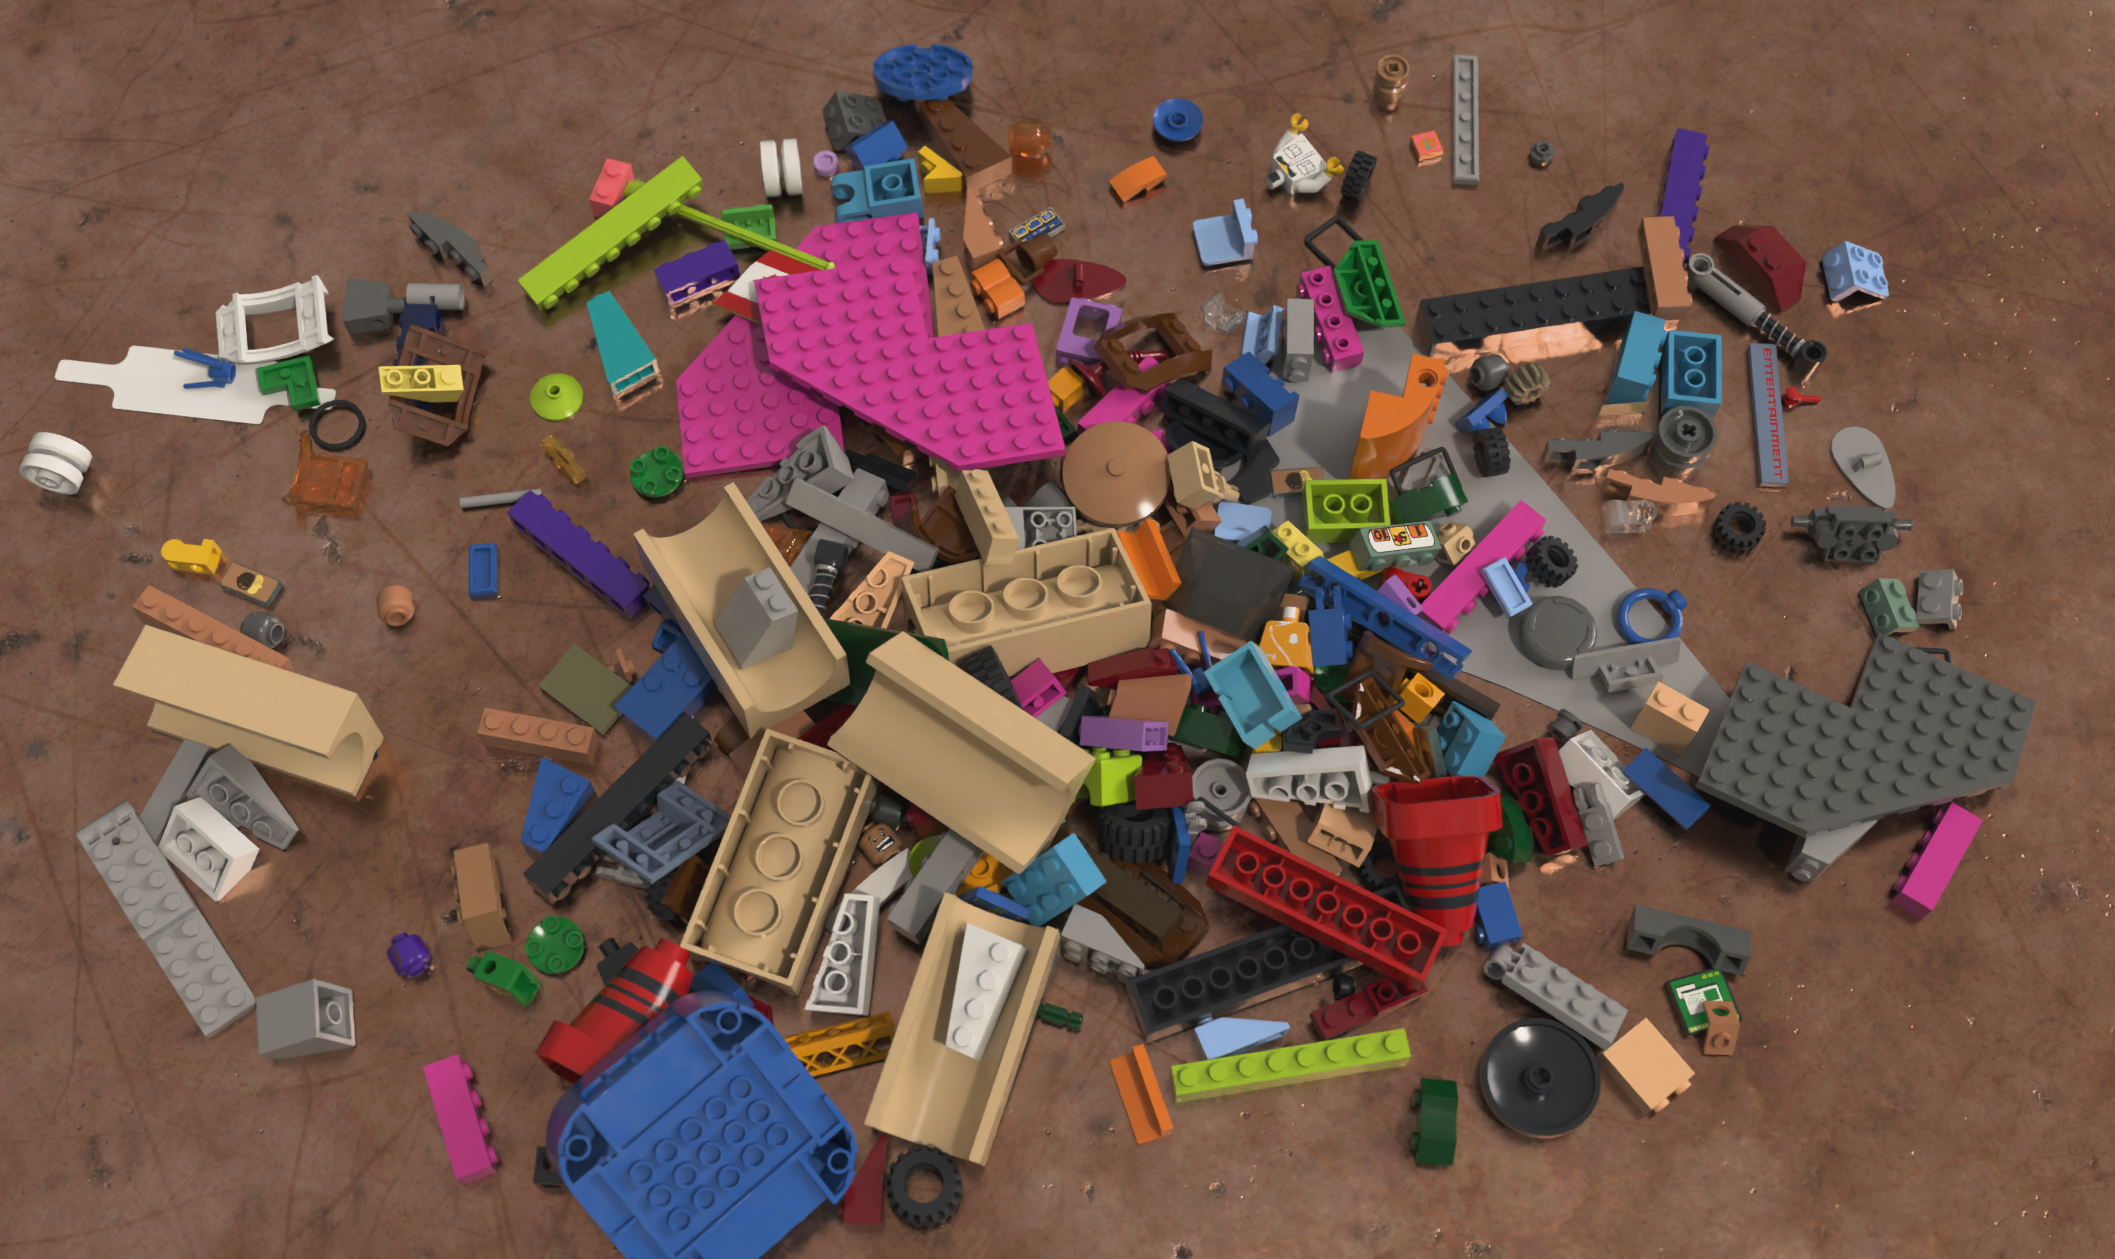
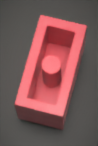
[589,158,635,218]

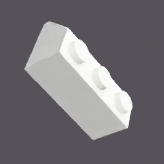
[1559,730,1646,820]
[158,797,259,902]

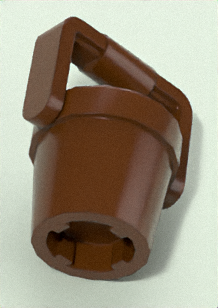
[999,233,1058,286]

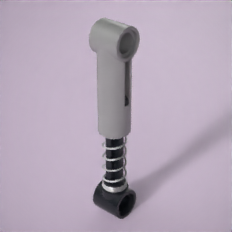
[1684,253,1828,376]
[799,539,849,713]

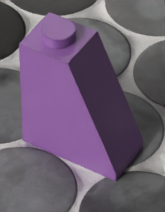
[1078,716,1169,751]

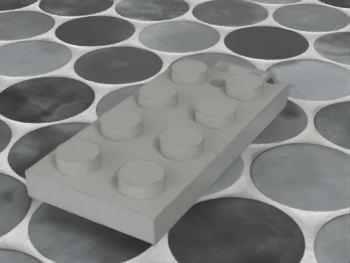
[1484,943,1628,1051]

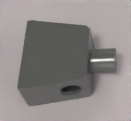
[343,278,408,334]

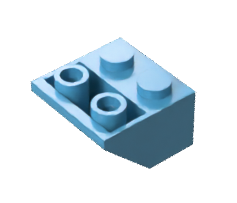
[1429,701,1506,777]

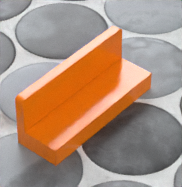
[1117,519,1182,601]
[1110,1044,1173,1145]

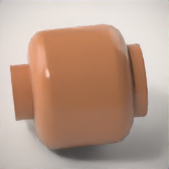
[376,585,414,626]

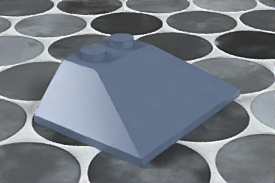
[591,781,731,884]

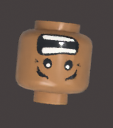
[859,823,902,865]

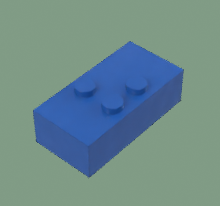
[614,632,718,745]

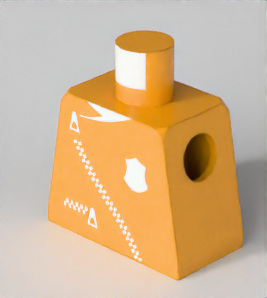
[1259,606,1314,673]

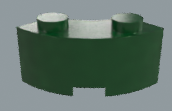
[1388,474,1469,524]
[1489,790,1534,862]
[1410,1077,1459,1166]

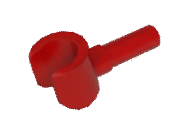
[1781,387,1821,407]

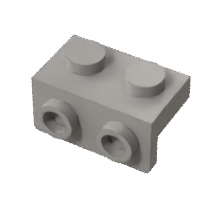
[1916,569,1963,629]

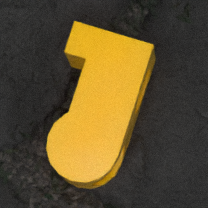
[161,539,222,575]

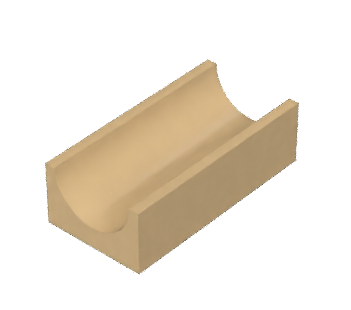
[634,482,850,739]
[901,528,1151,681]
[113,625,384,797]
[827,631,1096,874]
[680,728,880,997]
[864,892,1061,1167]

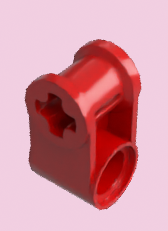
[1378,567,1432,605]

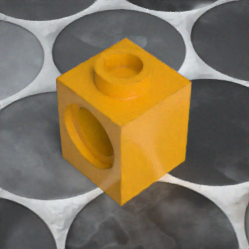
[1048,365,1085,413]
[1393,673,1445,725]

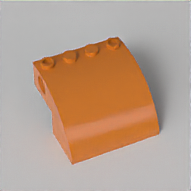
[1349,353,1448,480]

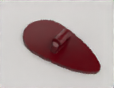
[1034,259,1126,305]

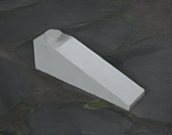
[746,425,854,521]
[185,744,299,850]

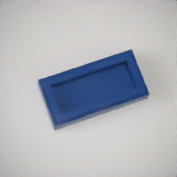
[468,543,498,598]

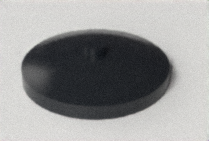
[1480,1018,1601,1138]

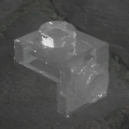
[1201,292,1246,335]

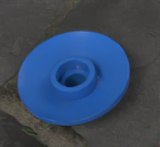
[1153,98,1203,142]

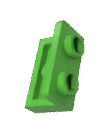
[721,204,777,250]

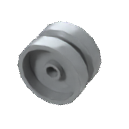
[1192,759,1252,832]

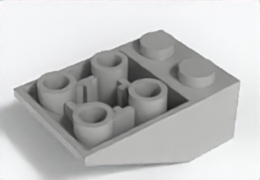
[1005,507,1077,550]
[1060,904,1145,984]

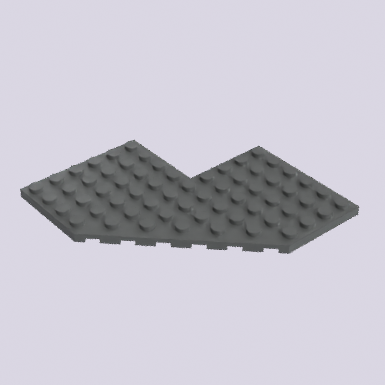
[1695,632,2036,838]

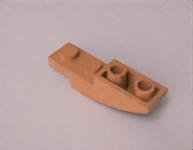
[1601,468,1716,515]

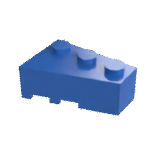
[1222,352,1300,437]
[520,756,596,858]

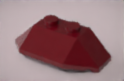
[1714,225,1806,313]

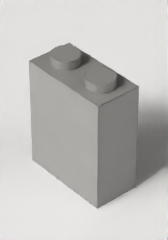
[1282,298,1314,382]

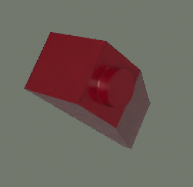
[1087,648,1177,689]
[838,1133,889,1230]

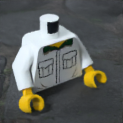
[1265,113,1344,195]

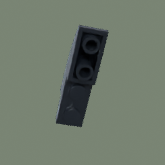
[1536,182,1625,250]

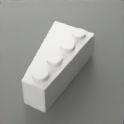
[1246,746,1373,813]
[804,893,880,1016]
[945,923,1028,1061]

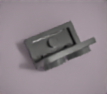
[823,91,886,151]

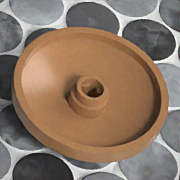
[1062,421,1171,527]

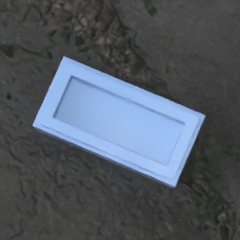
[1480,557,1533,619]

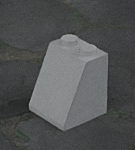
[714,567,798,670]
[1785,820,1877,882]
[256,979,355,1060]

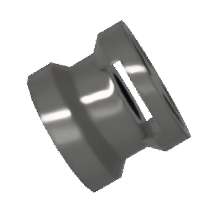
[1547,709,1583,744]

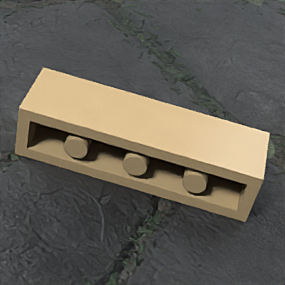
[955,469,1019,565]

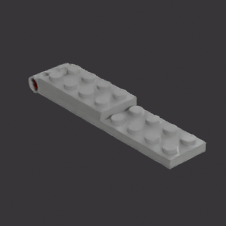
[75,800,256,1039]

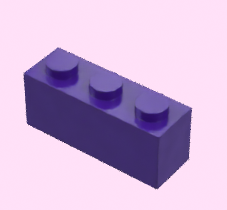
[654,240,740,307]

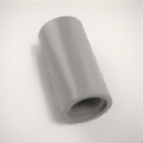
[406,283,465,310]

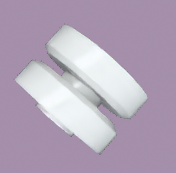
[760,138,802,198]
[18,432,92,495]

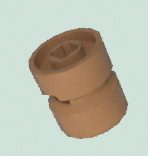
[1373,54,1410,102]

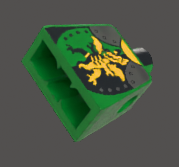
[467,951,542,1009]

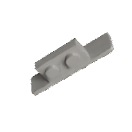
[1571,637,1681,693]

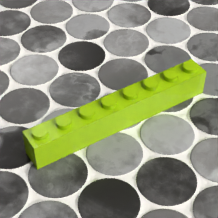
[518,156,703,311]
[1169,1028,1411,1103]

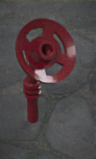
[1068,350,1167,398]

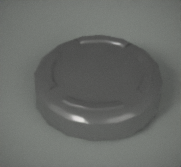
[1519,595,1598,670]

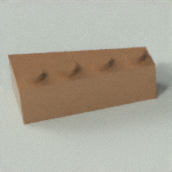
[932,256,985,337]

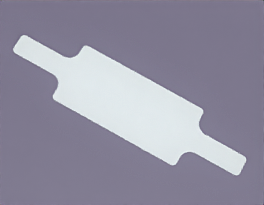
[55,346,336,424]

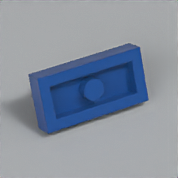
[1454,388,1508,435]

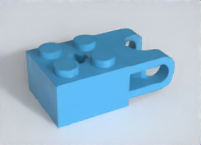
[830,158,924,223]

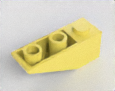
[378,365,463,402]

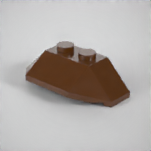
[1349,677,1431,784]

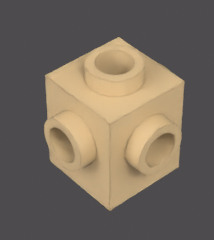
[1435,521,1477,566]

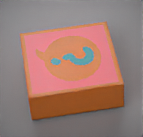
[1410,130,1443,161]

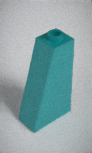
[586,291,660,397]

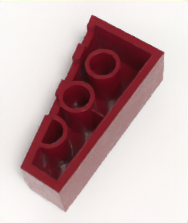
[1493,737,1588,856]

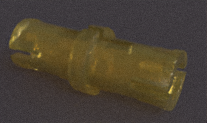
[541,435,587,483]

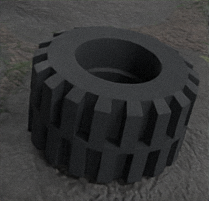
[1097,801,1171,863]
[886,1145,963,1228]

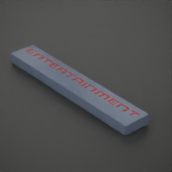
[1748,343,1789,487]

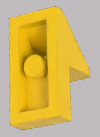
[918,146,963,193]

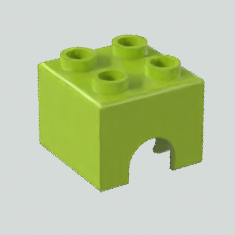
[1073,746,1142,807]

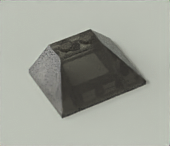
[1161,527,1295,644]

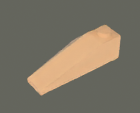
[830,551,915,629]

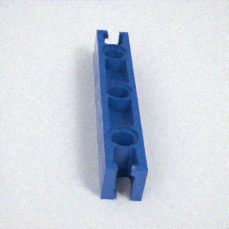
[1298,556,1473,680]

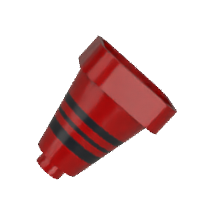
[1372,776,1502,947]
[534,938,693,1085]

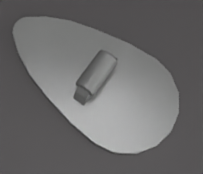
[1830,426,1895,510]

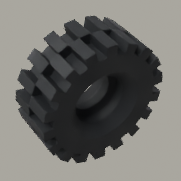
[965,645,1023,710]

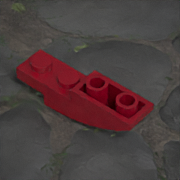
[1309,976,1429,1041]

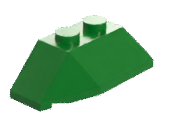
[1332,240,1406,328]

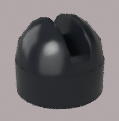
[1333,974,1356,998]

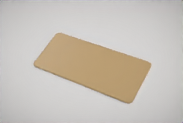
[1599,401,1649,416]

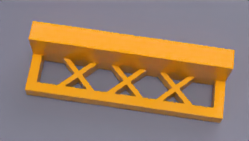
[782,1011,895,1077]

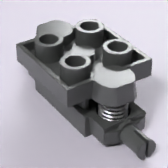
[1790,505,1913,563]

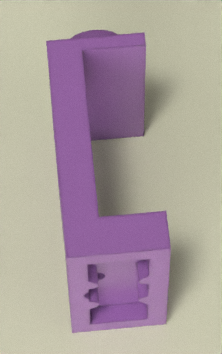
[1056,297,1122,374]

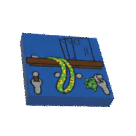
[1167,806,1191,884]
[958,886,1030,922]

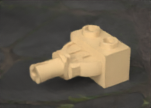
[1167,441,1239,510]

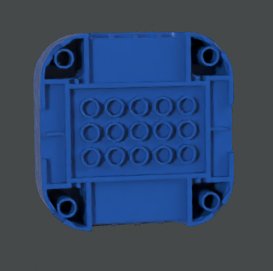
[546,991,857,1259]

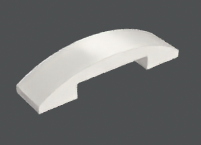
[825,848,913,934]

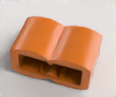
[970,258,1025,319]

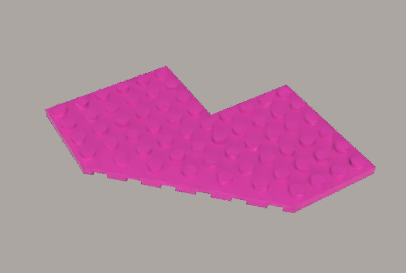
[676,212,936,478]
[754,258,1065,472]

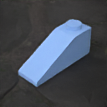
[1193,1017,1290,1061]

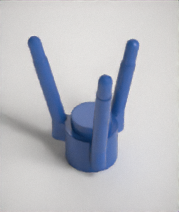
[174,348,236,389]
[1170,631,1213,697]

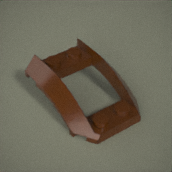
[1094,311,1212,394]
[388,324,488,447]
[1072,858,1210,969]

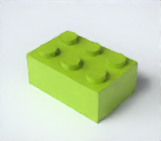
[1302,479,1390,543]

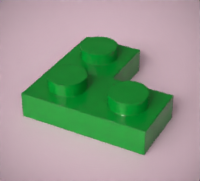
[257,355,321,411]

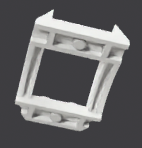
[216,275,333,363]

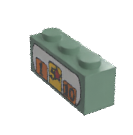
[1349,521,1442,572]

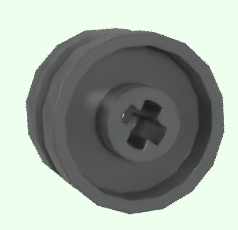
[1650,406,1718,474]

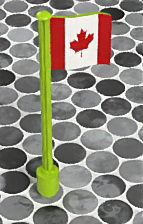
[624,180,835,325]

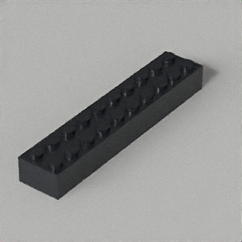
[1416,266,1679,359]
[1126,883,1411,1043]

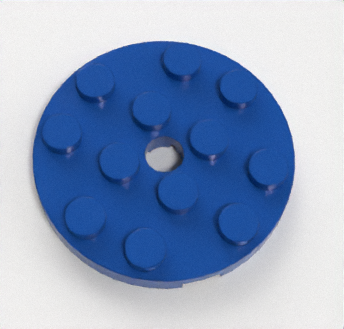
[873,44,973,101]

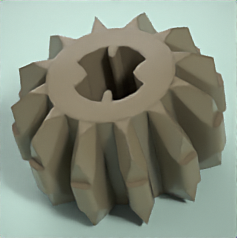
[1503,362,1551,405]

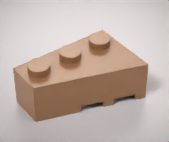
[451,842,512,952]

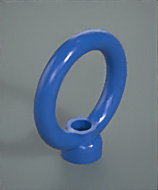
[1617,588,1687,645]

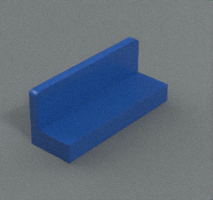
[1623,748,1711,829]

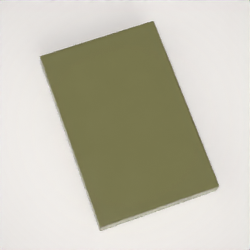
[538,643,633,735]

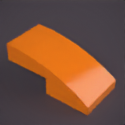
[1109,156,1168,203]

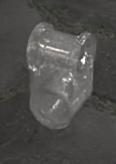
[1602,500,1657,534]

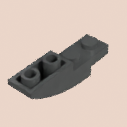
[407,211,492,286]
[1543,429,1654,472]

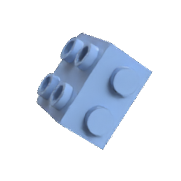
[1192,199,1258,266]
[1821,241,1889,302]
[1212,501,1272,552]

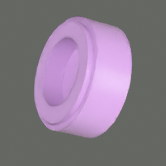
[813,151,839,177]

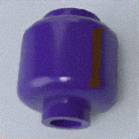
[386,932,431,978]

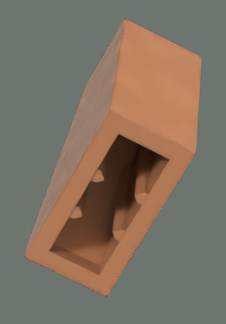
[1106,674,1192,736]

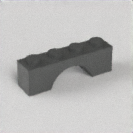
[1627,904,1751,976]

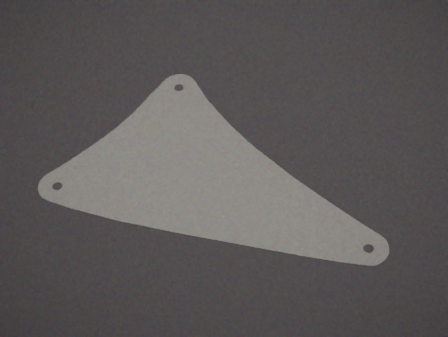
[1166,294,1730,777]

